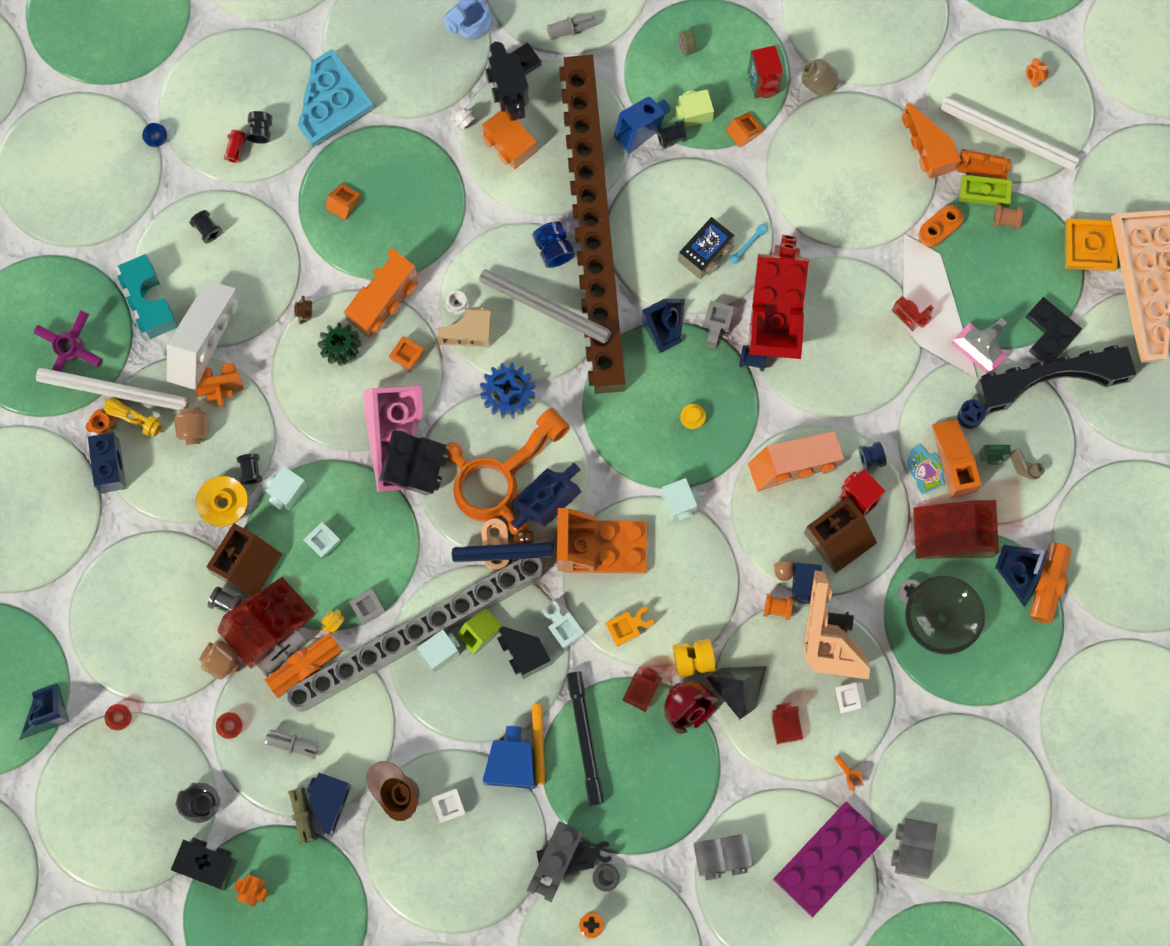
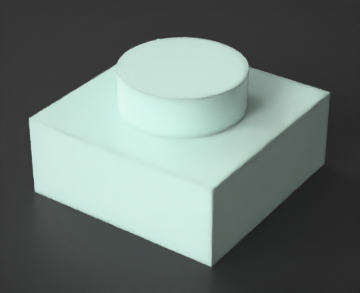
[304,522,341,559]

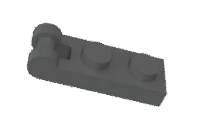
[527,821,583,902]

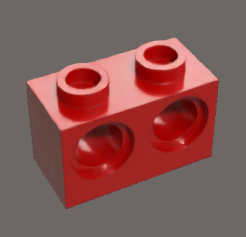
[839,469,886,517]

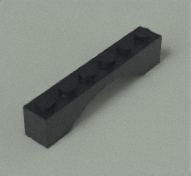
[975,345,1136,414]

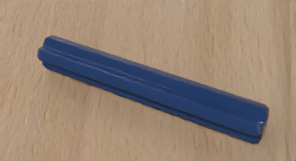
[451,542,555,563]

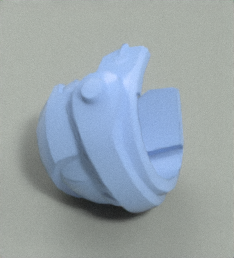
[444,0,492,40]

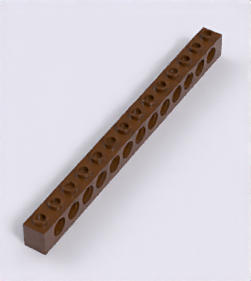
[559,55,625,394]

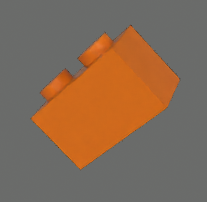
[482,110,537,169]

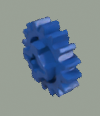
[480,363,535,419]

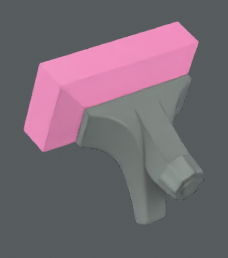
[952,317,1008,374]

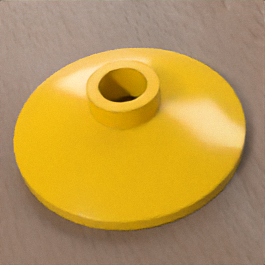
[196,476,248,527]

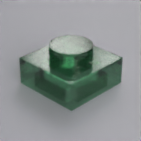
[980,445,1011,465]

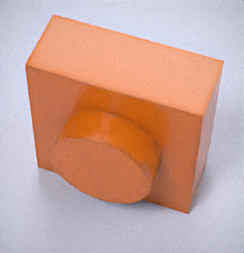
[389,336,425,372]

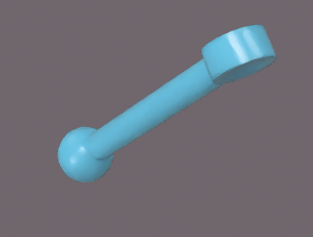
[729,224,767,264]

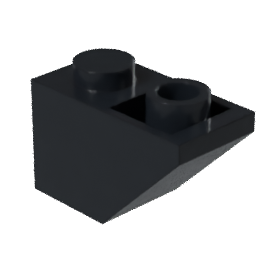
[497,626,551,679]

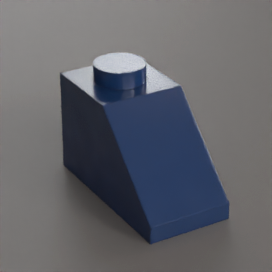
[307,773,352,837]

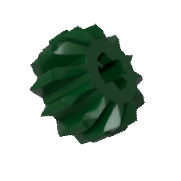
[318,322,362,366]

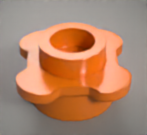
[1026,58,1049,88]
[86,410,116,435]

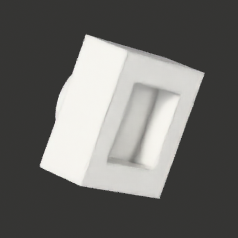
[836,682,868,714]
[431,789,466,824]

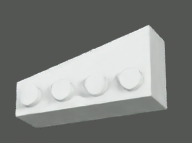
[167,280,238,390]

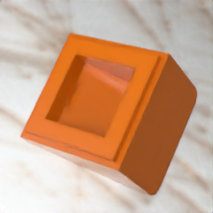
[726,112,764,147]
[325,183,362,220]

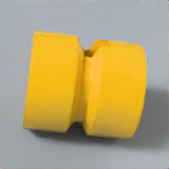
[673,638,716,678]

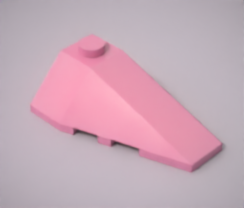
[363,385,423,492]

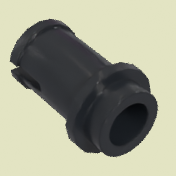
[827,612,854,633]

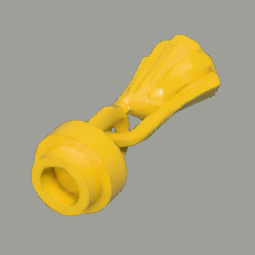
[103,397,162,437]

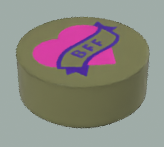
[679,29,696,56]

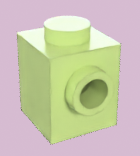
[675,89,714,128]

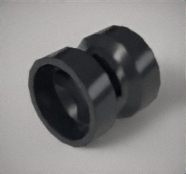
[246,111,273,144]

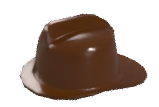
[366,761,420,821]

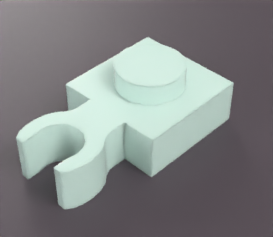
[542,601,585,650]

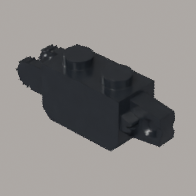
[485,41,529,121]

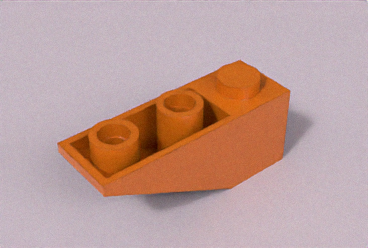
[902,103,961,179]
[932,419,982,498]

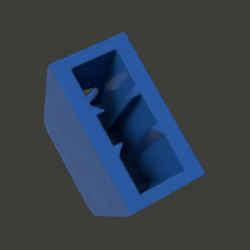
[614,97,671,154]
[483,726,535,789]

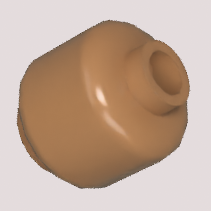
[174,407,209,445]
[199,640,240,679]

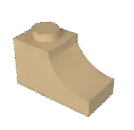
[437,307,492,348]

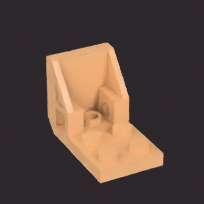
[804,571,870,679]

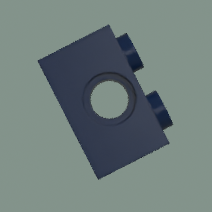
[88,432,126,493]

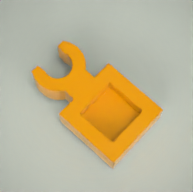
[605,607,654,647]

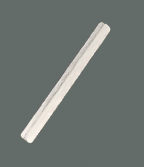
[941,97,1080,170]
[36,368,188,410]

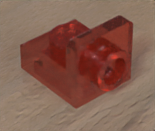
[891,296,934,332]
[622,667,663,712]
[770,703,803,745]

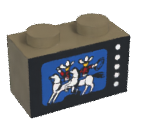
[678,217,734,280]

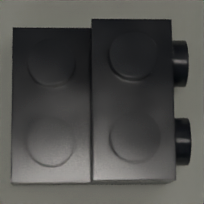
[379,430,448,495]

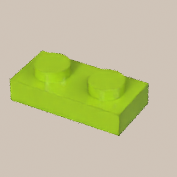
[959,175,1012,207]

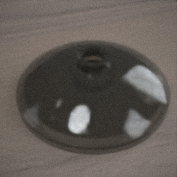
[905,576,985,655]

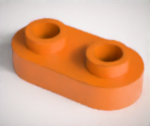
[918,206,963,248]

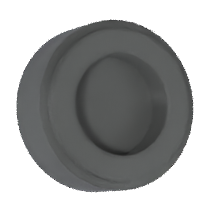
[593,864,620,892]

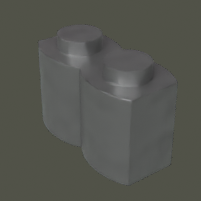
[891,818,937,879]
[693,833,753,881]

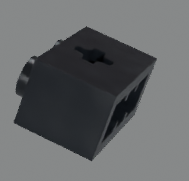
[171,837,237,891]

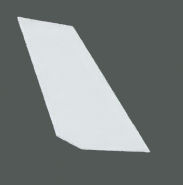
[903,233,978,379]

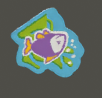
[907,445,945,494]

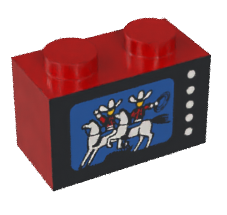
[748,45,783,98]

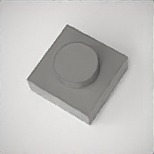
[349,588,385,625]

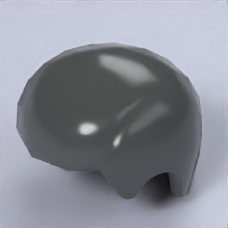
[175,783,220,823]

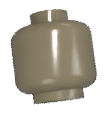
[802,59,838,96]

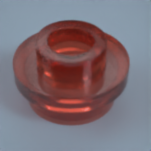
[104,704,132,731]
[216,712,243,739]

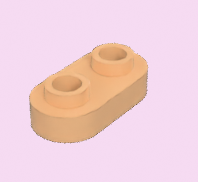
[482,519,510,571]

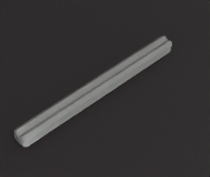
[479,269,611,343]

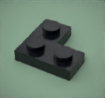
[1025,297,1082,364]

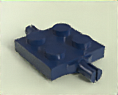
[510,463,581,530]

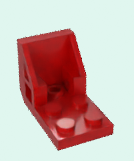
[749,254,809,359]

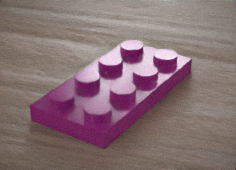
[772,801,886,918]

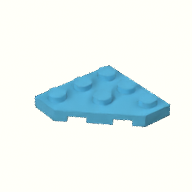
[298,49,374,148]

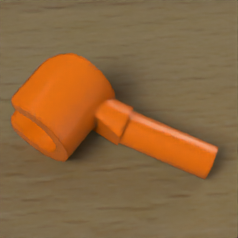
[834,755,863,791]

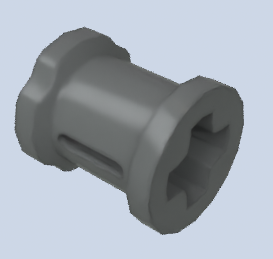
[208,586,242,617]

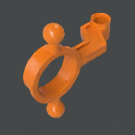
[445,408,570,536]

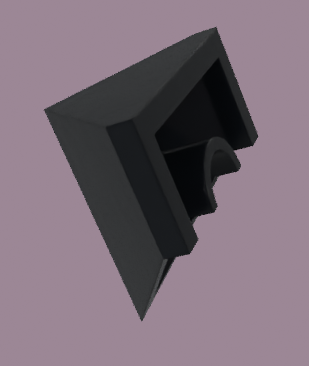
[706,666,766,719]

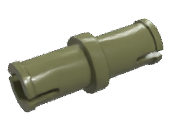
[288,787,317,844]

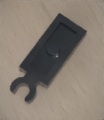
[536,841,612,878]

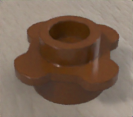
[294,296,312,324]

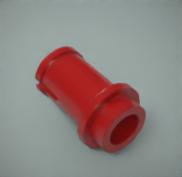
[224,130,247,163]

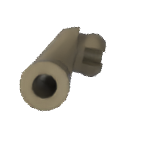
[1009,449,1045,480]

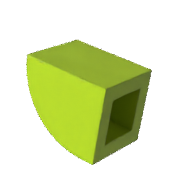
[456,608,503,655]

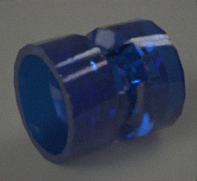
[532,221,575,268]

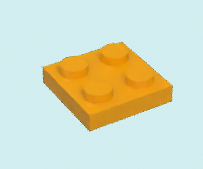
[1065,218,1118,272]

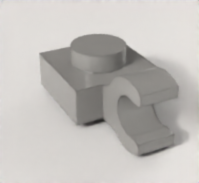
[703,300,735,349]

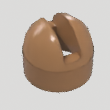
[774,562,795,581]

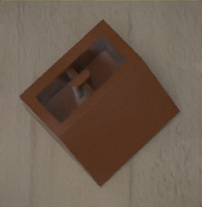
[804,496,877,574]
[206,523,283,599]

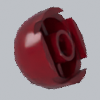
[664,681,718,734]

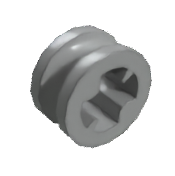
[898,580,923,605]

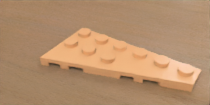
[1111,210,1170,363]

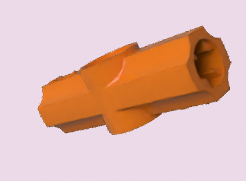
[1029,542,1072,624]
[264,633,343,699]

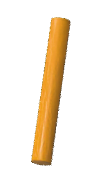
[532,704,545,785]

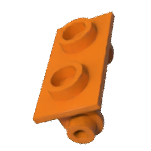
[957,149,1012,180]

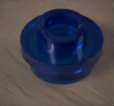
[142,123,168,147]

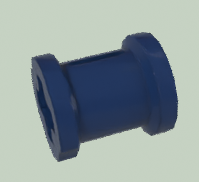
[739,345,767,372]

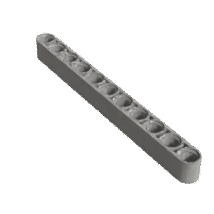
[287,558,543,712]

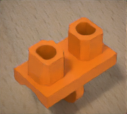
[196,363,244,407]

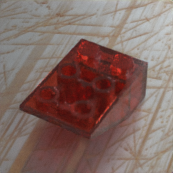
[913,500,999,559]
[217,577,316,669]

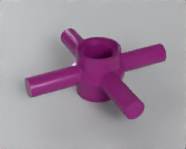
[34,310,103,372]

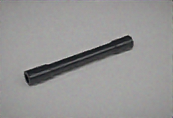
[566,671,605,806]

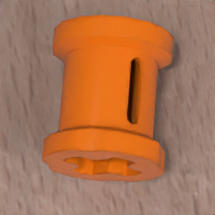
[763,593,793,620]
[579,912,604,938]

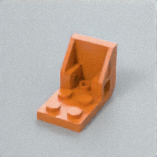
[557,508,647,574]

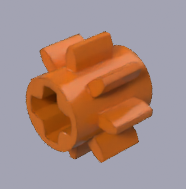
[233,874,269,907]

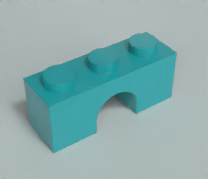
[117,254,178,339]

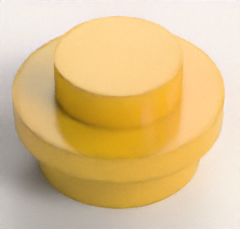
[680,404,706,429]
[321,609,345,634]

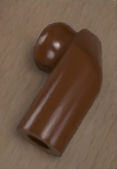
[510,529,533,562]

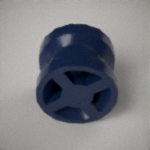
[957,399,986,429]
[859,441,887,471]

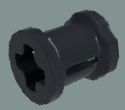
[656,121,687,150]
[189,210,222,244]
[236,454,262,485]

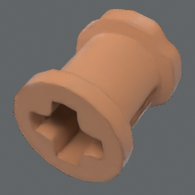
[993,205,1023,230]

